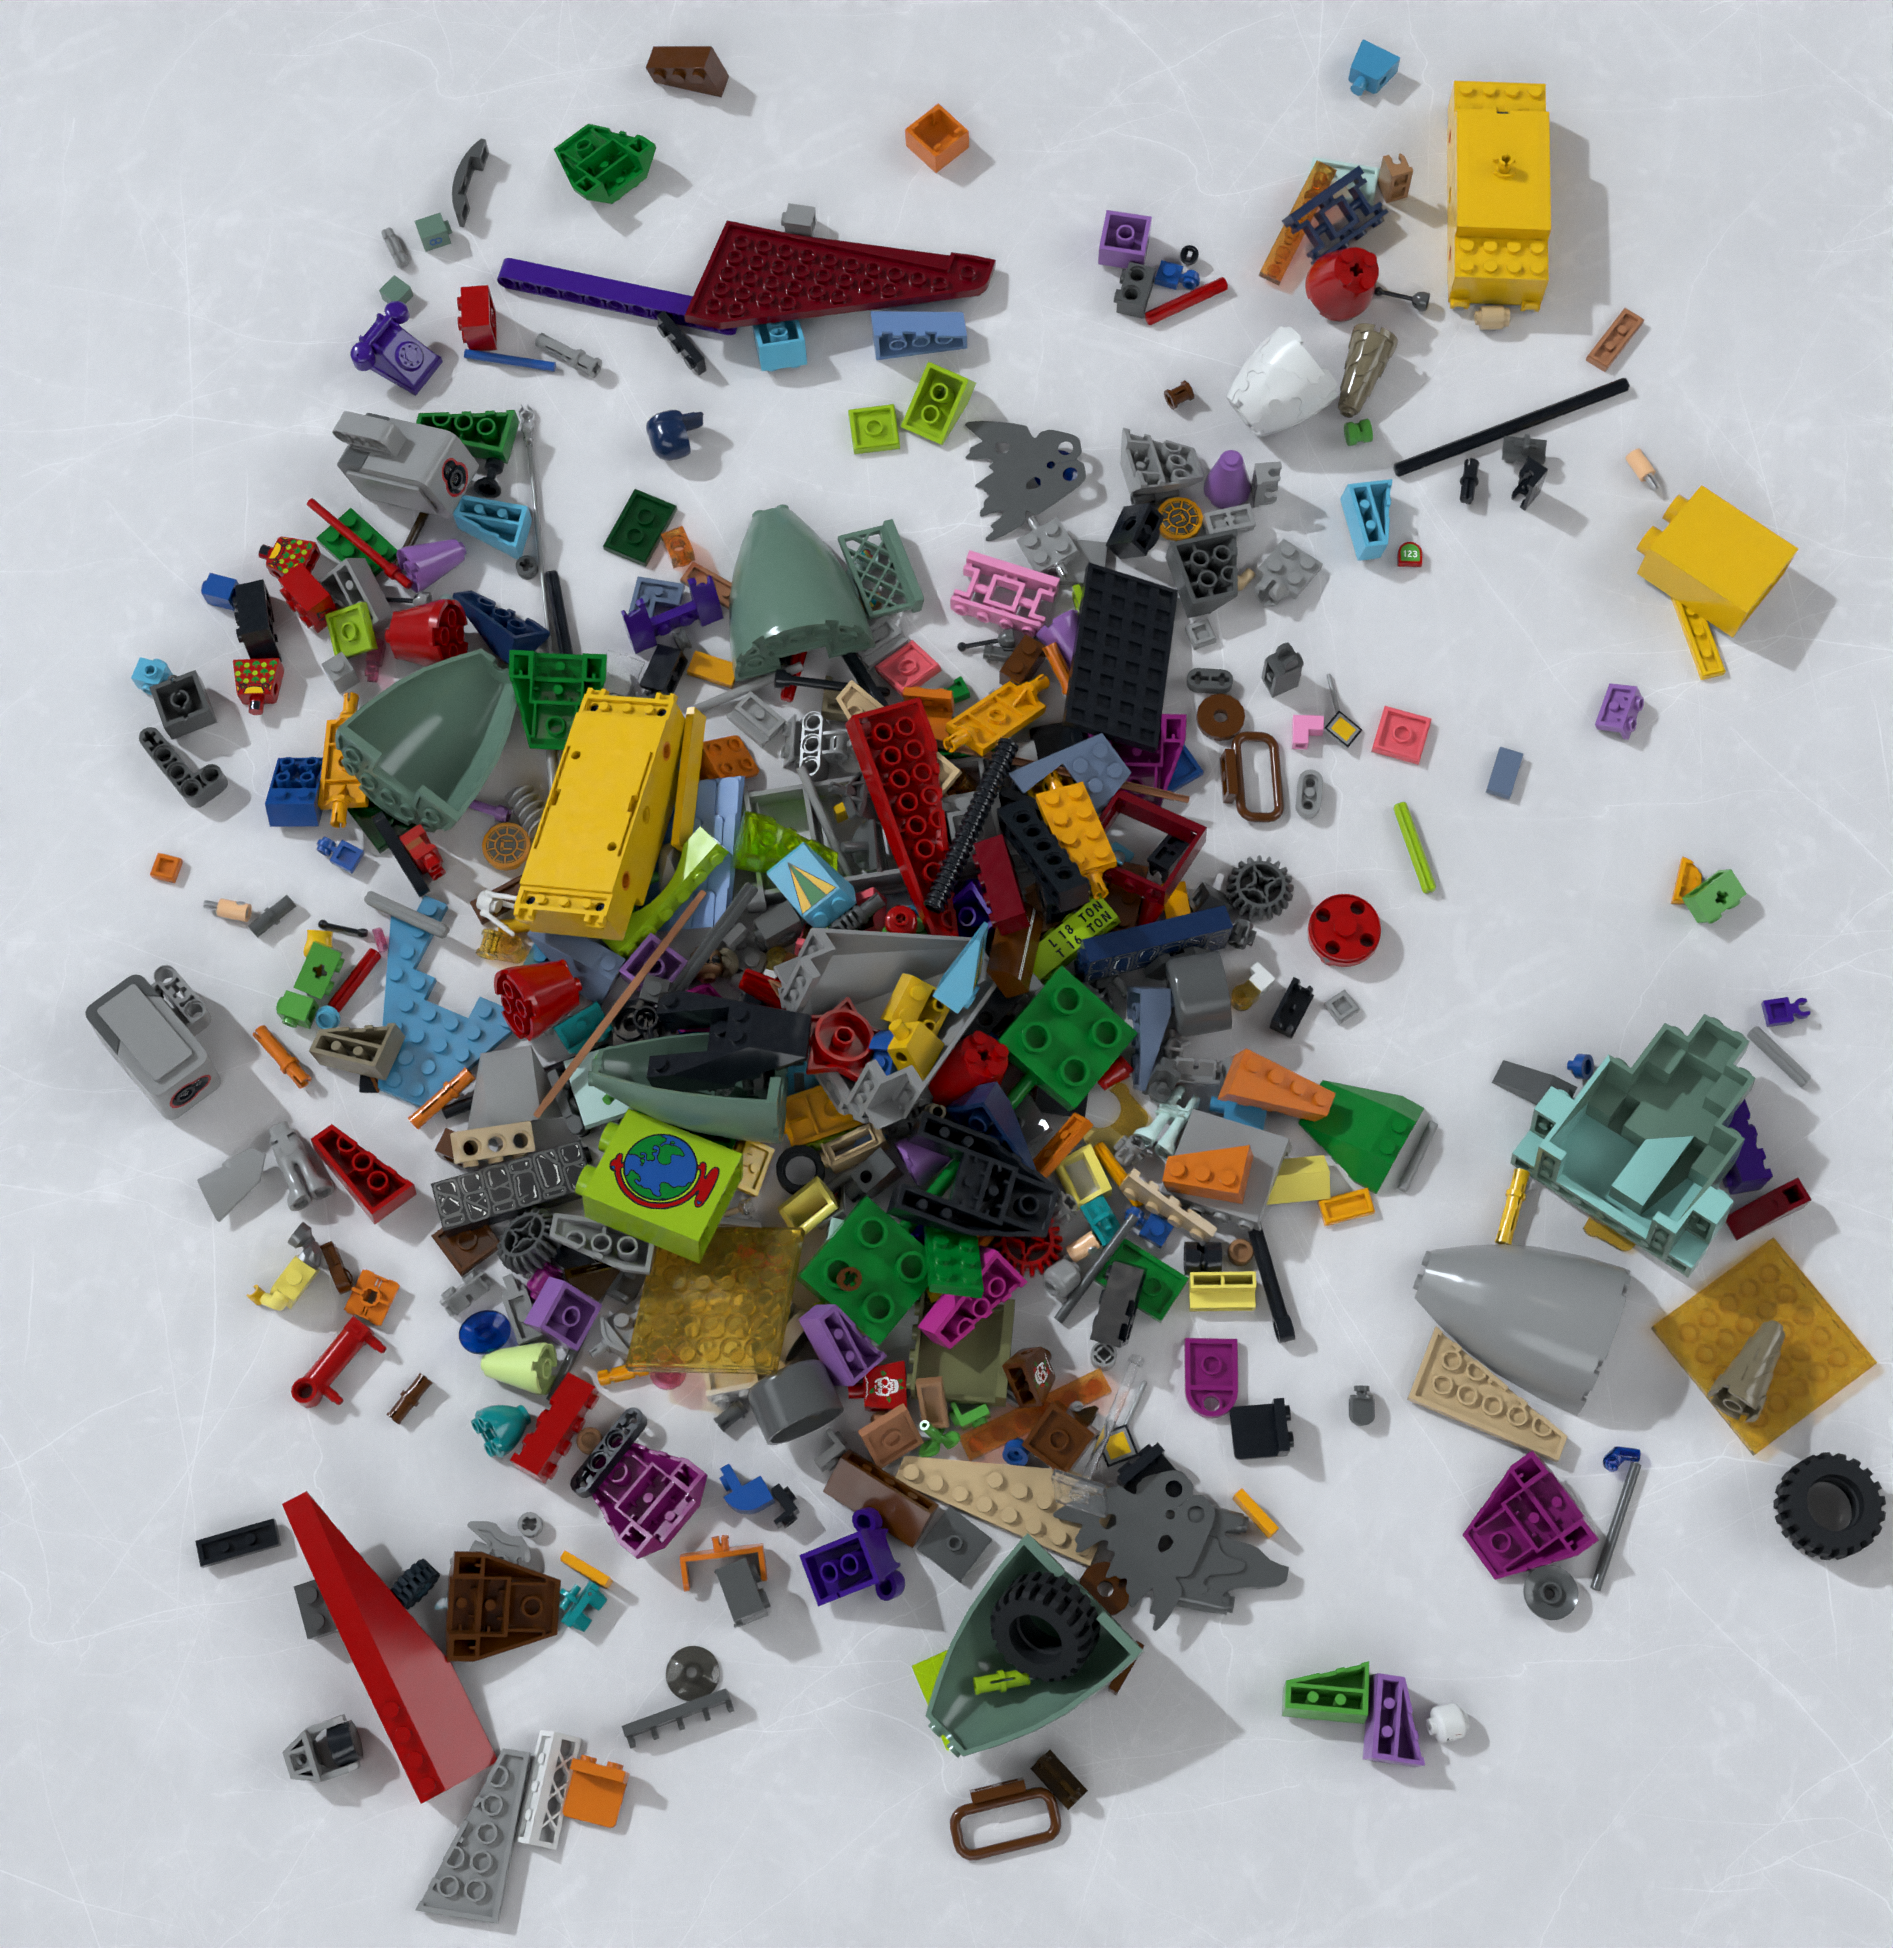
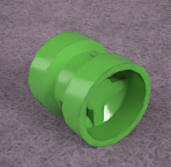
[1344,418,1373,446]

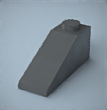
[1492,1060,1577,1105]

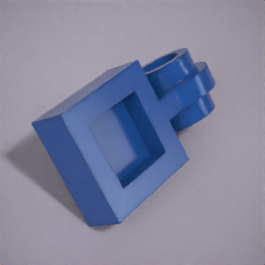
[1154,260,1200,290]
[316,836,365,874]
[1124,1206,1174,1249]

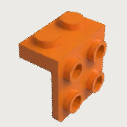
[903,686,955,740]
[699,735,759,780]
[563,1755,630,1828]

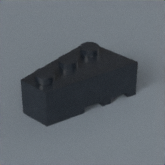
[233,579,282,662]

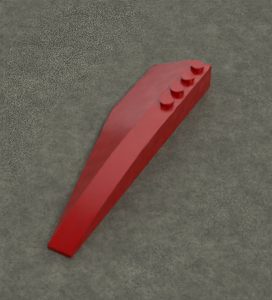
[282,1491,497,1804]

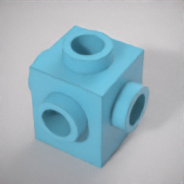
[131,657,173,695]

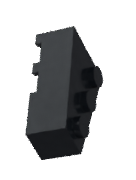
[1090,1260,1148,1348]

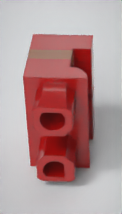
[399,824,446,881]

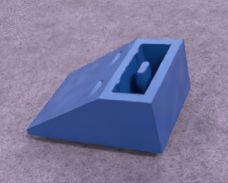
[265,757,323,827]

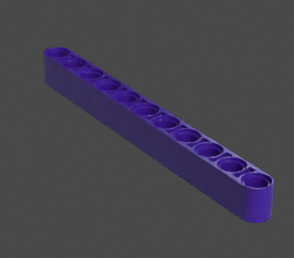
[497,258,738,335]

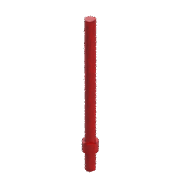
[307,498,413,589]

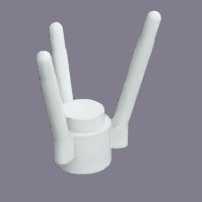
[476,890,517,937]

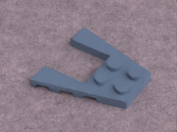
[1007,733,1131,816]

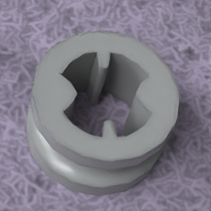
[518,1512,543,1538]

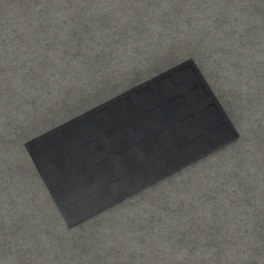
[1062,562,1178,753]

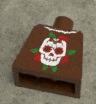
[1002,1346,1055,1409]

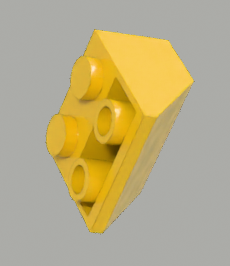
[880,973,950,1036]

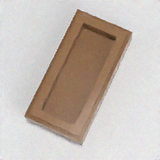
[915,1376,950,1429]

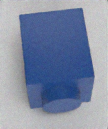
[201,573,239,611]

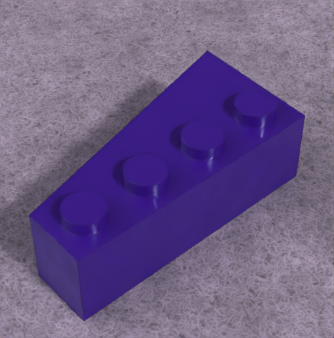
[1722,1099,1773,1195]

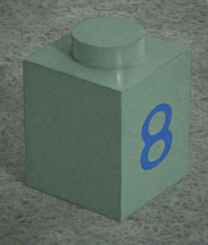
[415,213,452,252]

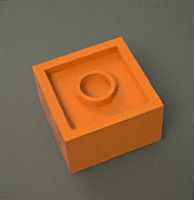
[905,103,969,173]

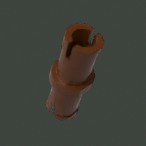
[386,1373,433,1425]

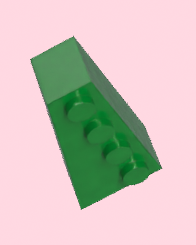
[416,410,520,464]

